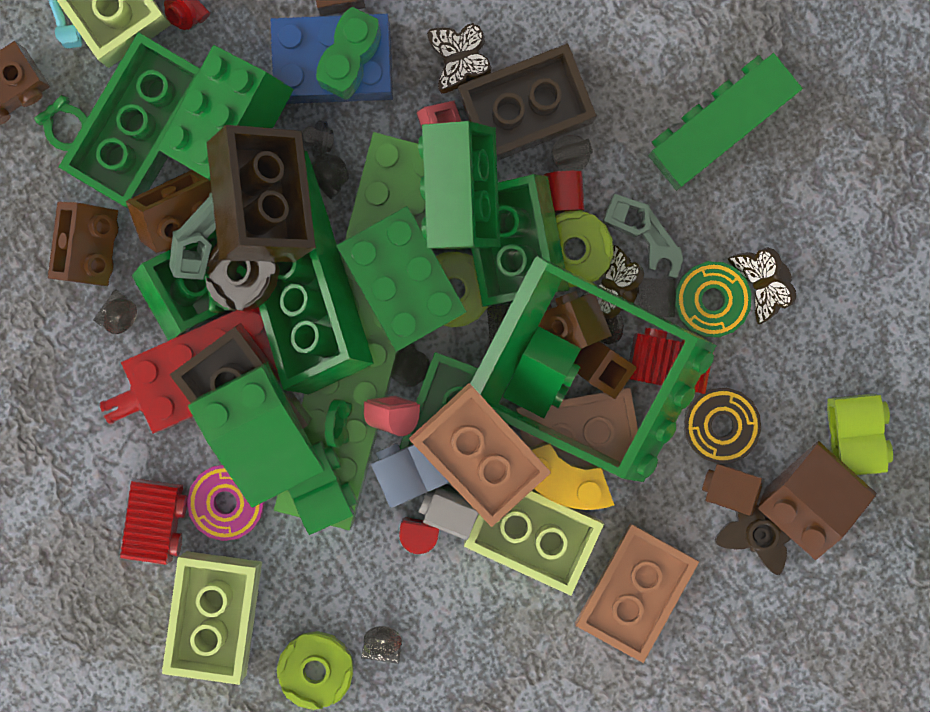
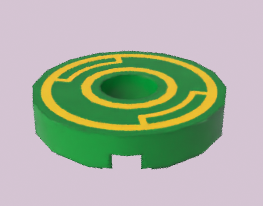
[674,261,752,338]

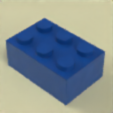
[270,14,393,104]

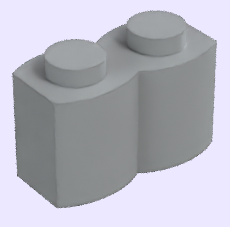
[419,484,478,540]

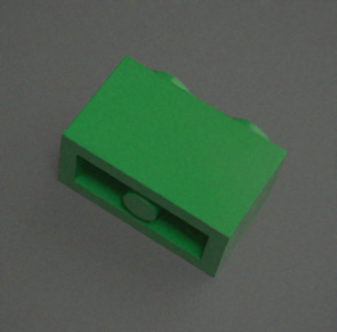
[503,326,581,419]

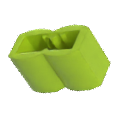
[827,394,893,475]

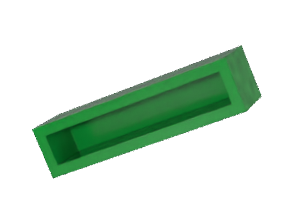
[648,53,803,191]

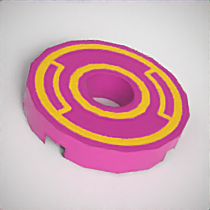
[187,465,265,541]

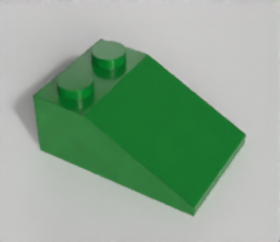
[132,229,247,341]
[188,362,325,508]

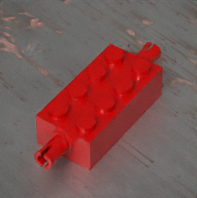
[100,307,278,434]

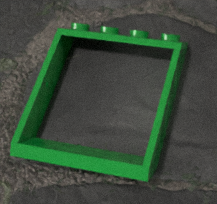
[470,256,717,482]

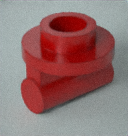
[164,0,210,30]

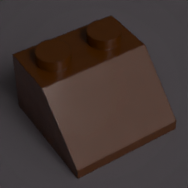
[758,441,876,561]

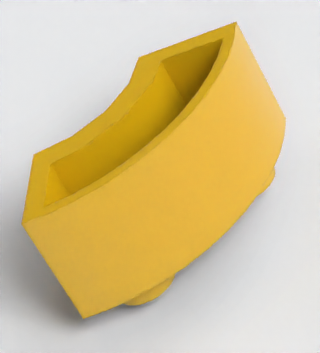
[529,442,614,510]

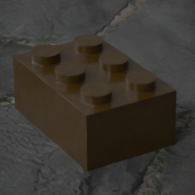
[458,43,597,161]
[206,125,316,262]
[170,323,312,429]

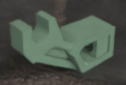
[169,193,216,280]
[602,194,683,279]

